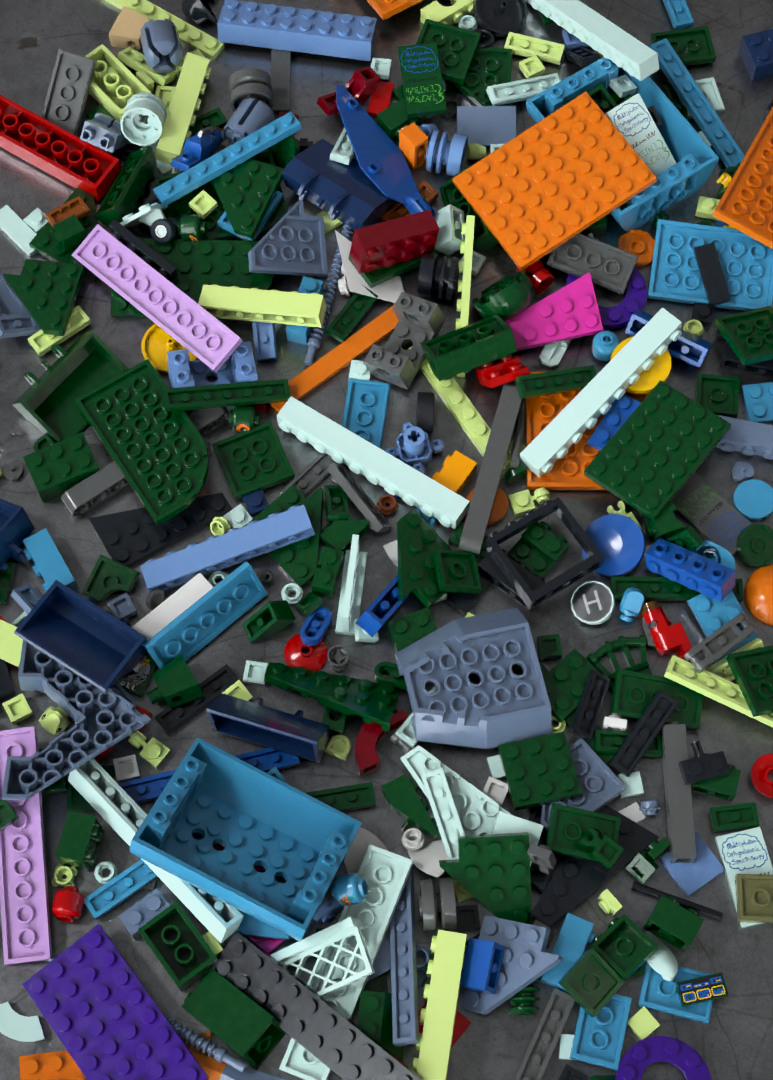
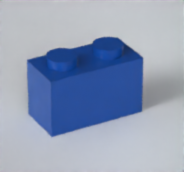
[460,938,505,994]

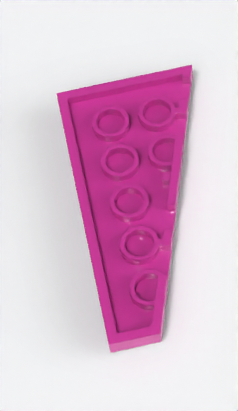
[504,272,603,351]

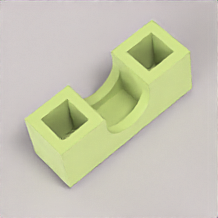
[420,0,474,25]

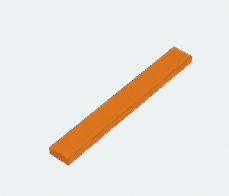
[269,304,399,413]

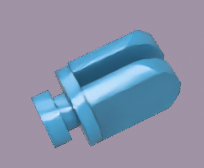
[619,587,645,622]

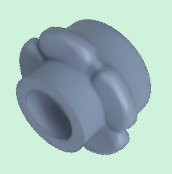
[639,799,662,815]

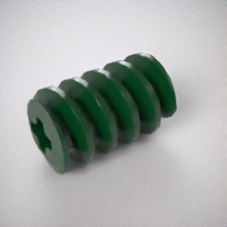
[509,978,541,1017]

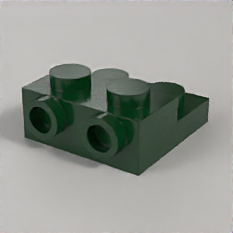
[508,521,569,579]
[591,914,658,981]

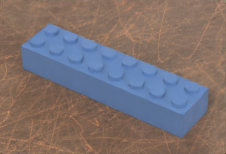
[217,0,377,61]

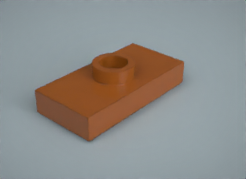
[45,195,91,229]

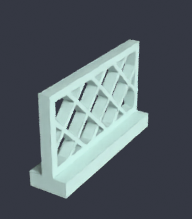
[335,534,367,636]
[271,917,375,997]

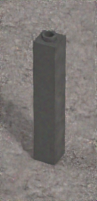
[660,722,697,863]

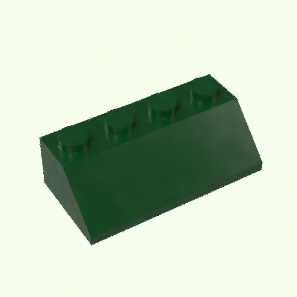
[95,145,157,230]
[440,166,499,255]
[420,314,517,381]
[357,990,404,1062]

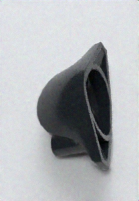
[182,0,218,26]

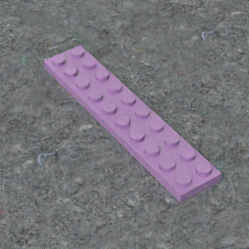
[72,224,243,372]
[0,726,52,965]

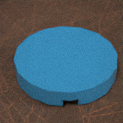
[733,479,773,521]

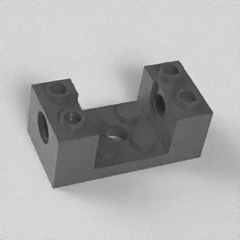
[364,292,446,390]

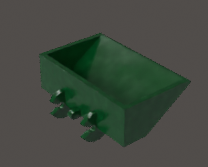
[12,330,128,443]

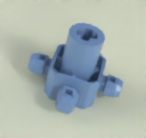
[384,422,444,475]

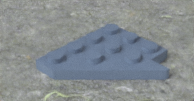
[248,200,328,277]
[541,738,626,833]
[461,915,563,1015]

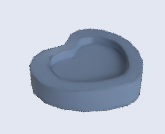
[731,461,755,482]

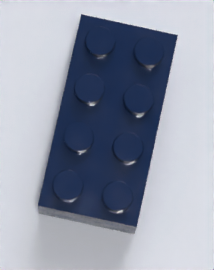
[739,29,773,81]

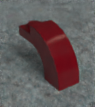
[317,66,381,117]
[355,709,408,776]

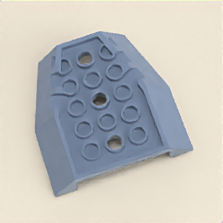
[395,608,552,749]

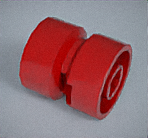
[516,260,555,295]

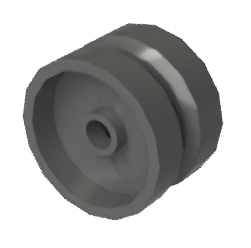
[228,68,273,112]
[418,877,457,932]

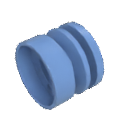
[426,129,468,176]

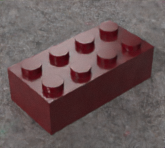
[349,210,440,274]

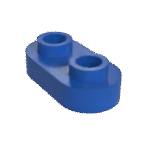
[300,607,332,646]

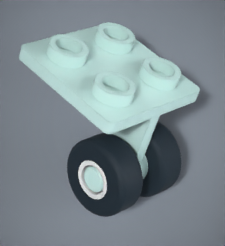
[120,202,181,244]

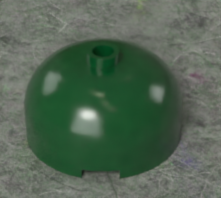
[472,270,534,321]

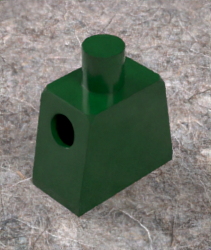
[146,654,204,708]

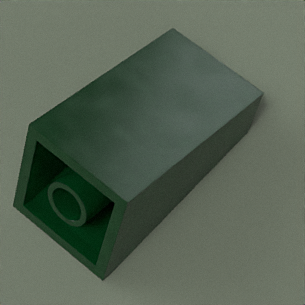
[181,969,286,1071]

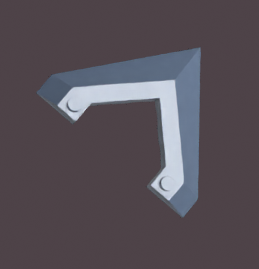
[2,640,151,801]

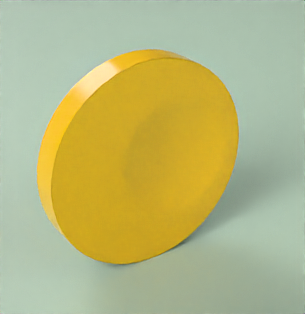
[141,324,199,375]
[610,336,671,394]

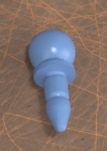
[418,123,438,139]

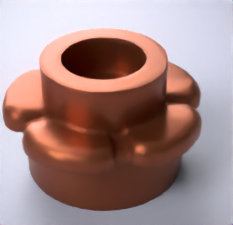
[377,494,398,515]

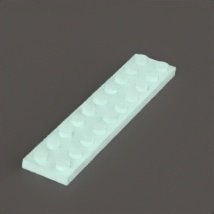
[279,844,414,1080]

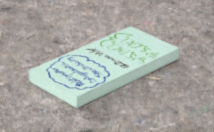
[605,93,676,176]
[715,827,773,928]

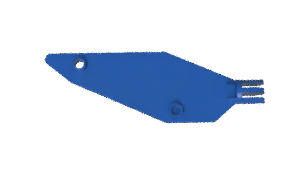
[336,85,437,218]

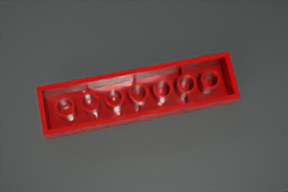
[0,95,121,202]

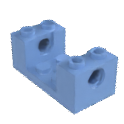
[167,341,258,388]

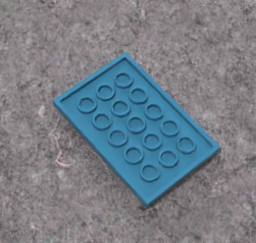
[647,219,773,311]

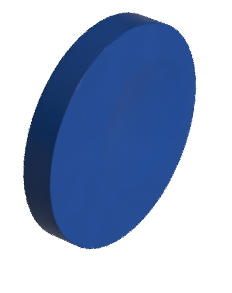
[582,514,645,577]

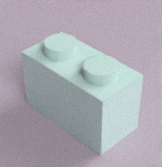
[434,204,465,256]

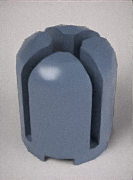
[140,18,184,73]
[221,97,275,145]

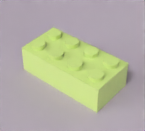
[85,44,152,121]

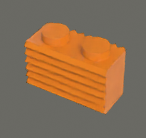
[399,123,428,170]

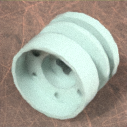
[120,93,167,146]

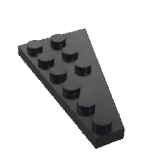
[89,492,232,568]
[530,805,659,928]

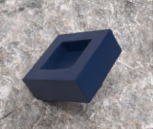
[242,489,269,517]

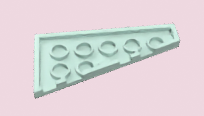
[400,745,510,836]

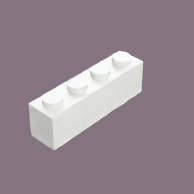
[132,573,213,641]

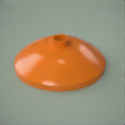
[744,565,773,626]

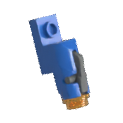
[171,126,223,172]

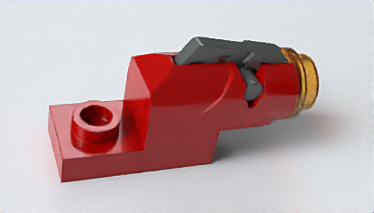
[640,601,693,664]

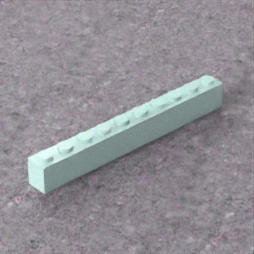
[525,0,659,81]
[520,307,682,478]
[277,396,470,529]
[68,758,243,943]

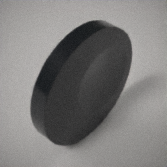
[473,0,528,37]

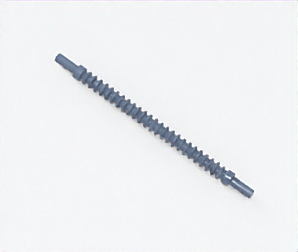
[304,224,354,367]
[46,953,248,1073]

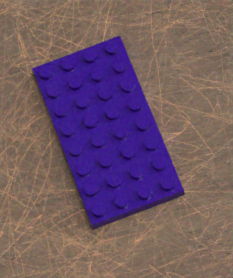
[22,924,209,1080]

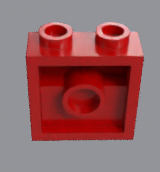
[475,354,530,388]

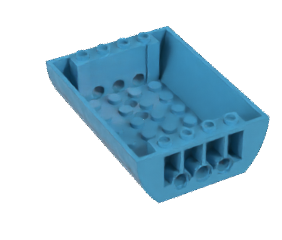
[526,57,719,231]
[130,737,362,942]

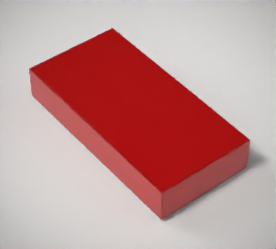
[367,81,394,118]

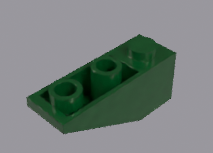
[382,774,439,840]

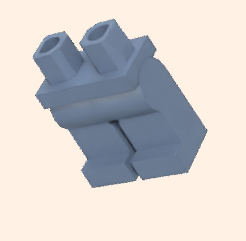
[80,112,128,153]

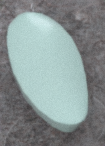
[644,931,678,981]

